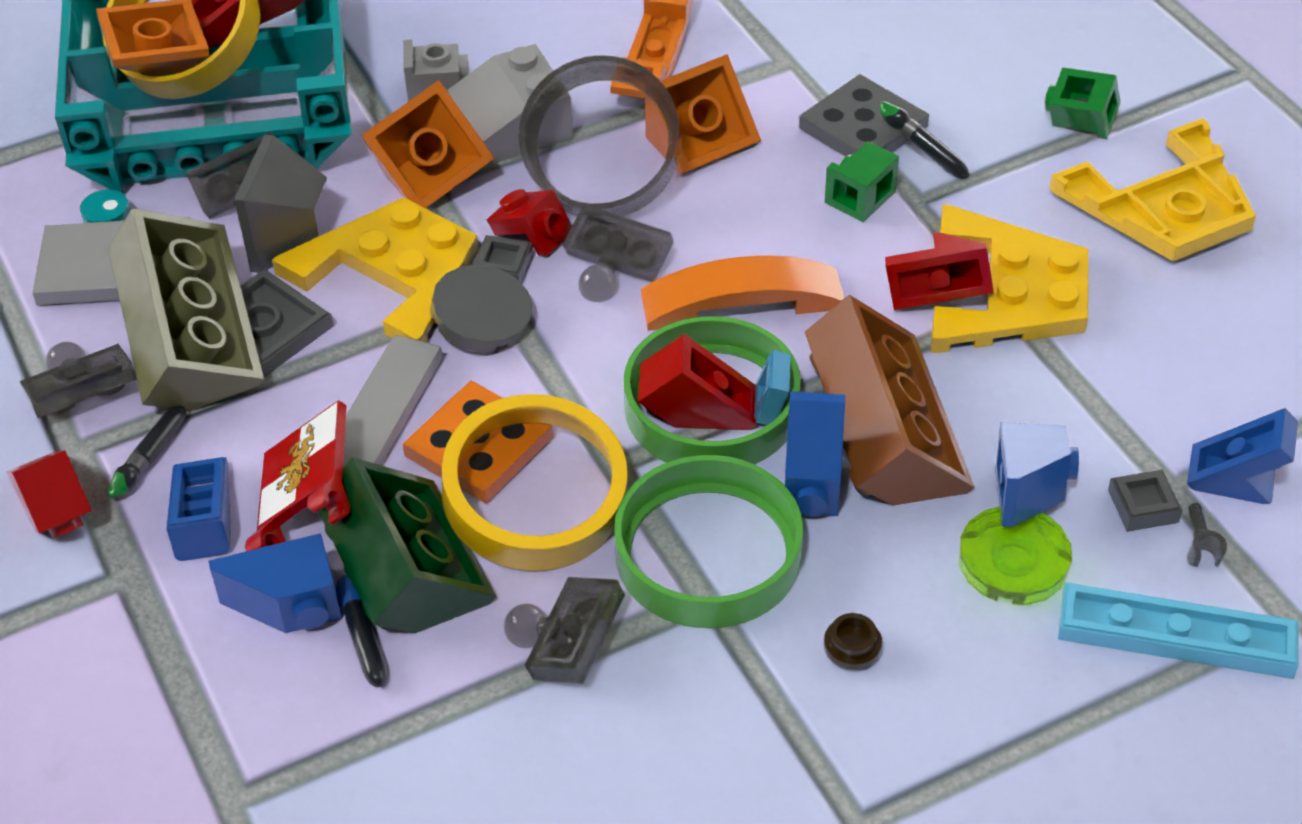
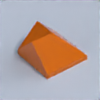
[96,0,209,75]
[645,54,761,174]
[361,80,495,208]

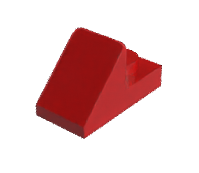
[885,232,994,310]

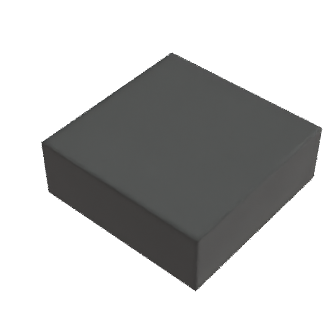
[473,235,533,284]
[1108,469,1182,532]

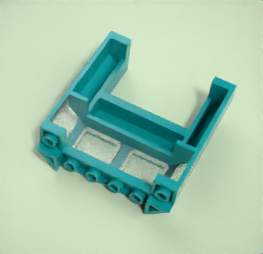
[55,0,352,194]

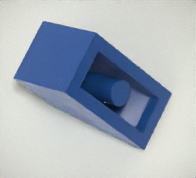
[785,391,846,516]
[995,422,1079,527]
[208,533,342,633]

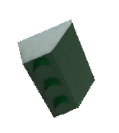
[318,457,497,633]

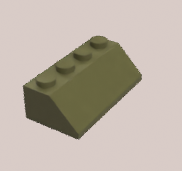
[108,208,264,411]

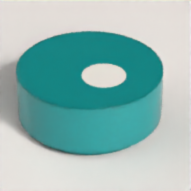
[80,189,130,223]

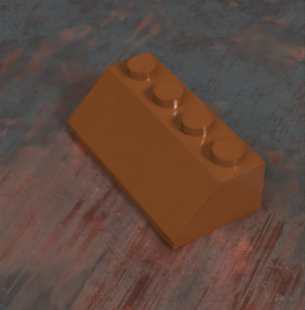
[805,294,975,506]

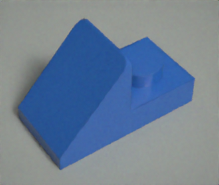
[1187,408,1298,504]

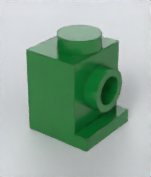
[1045,67,1121,140]
[824,141,899,223]

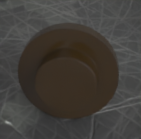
[823,613,882,669]

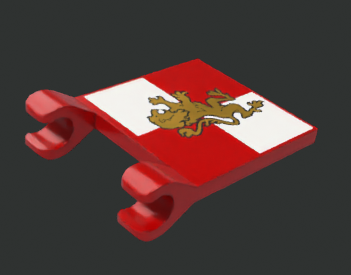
[245,400,350,551]

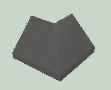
[234,134,327,273]

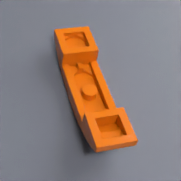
[610,0,693,98]
[641,255,844,331]

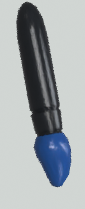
[335,575,386,687]

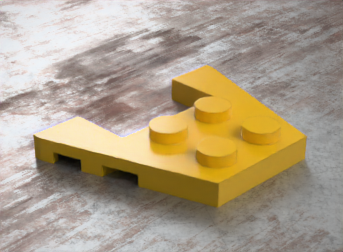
[1050,118,1256,261]
[272,197,479,343]
[930,204,1088,353]

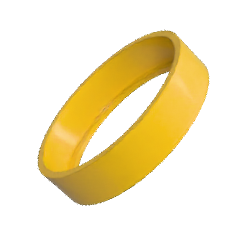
[102,0,260,99]
[442,394,628,571]

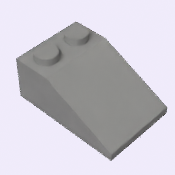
[447,44,573,166]

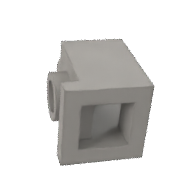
[403,39,470,101]

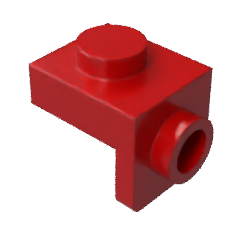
[486,189,573,256]

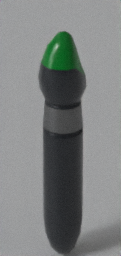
[880,101,969,179]
[107,405,186,498]

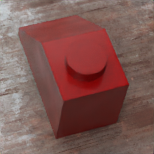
[638,334,757,430]
[6,450,92,538]

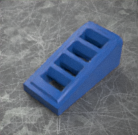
[166,457,231,561]

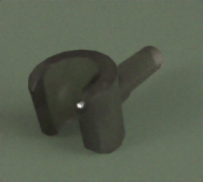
[1187,503,1227,567]

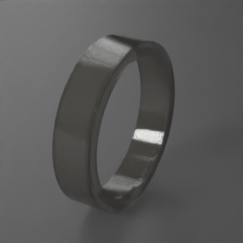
[518,55,682,220]

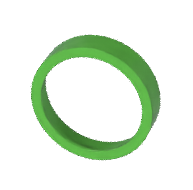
[623,316,801,464]
[614,455,803,628]

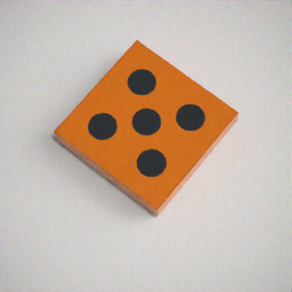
[402,380,553,504]

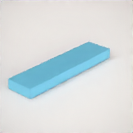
[1058,582,1299,679]

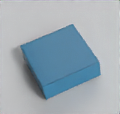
[754,350,791,425]

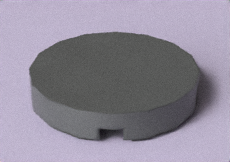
[430,265,532,353]

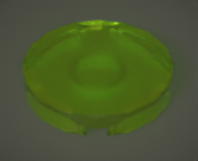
[959,507,1072,605]

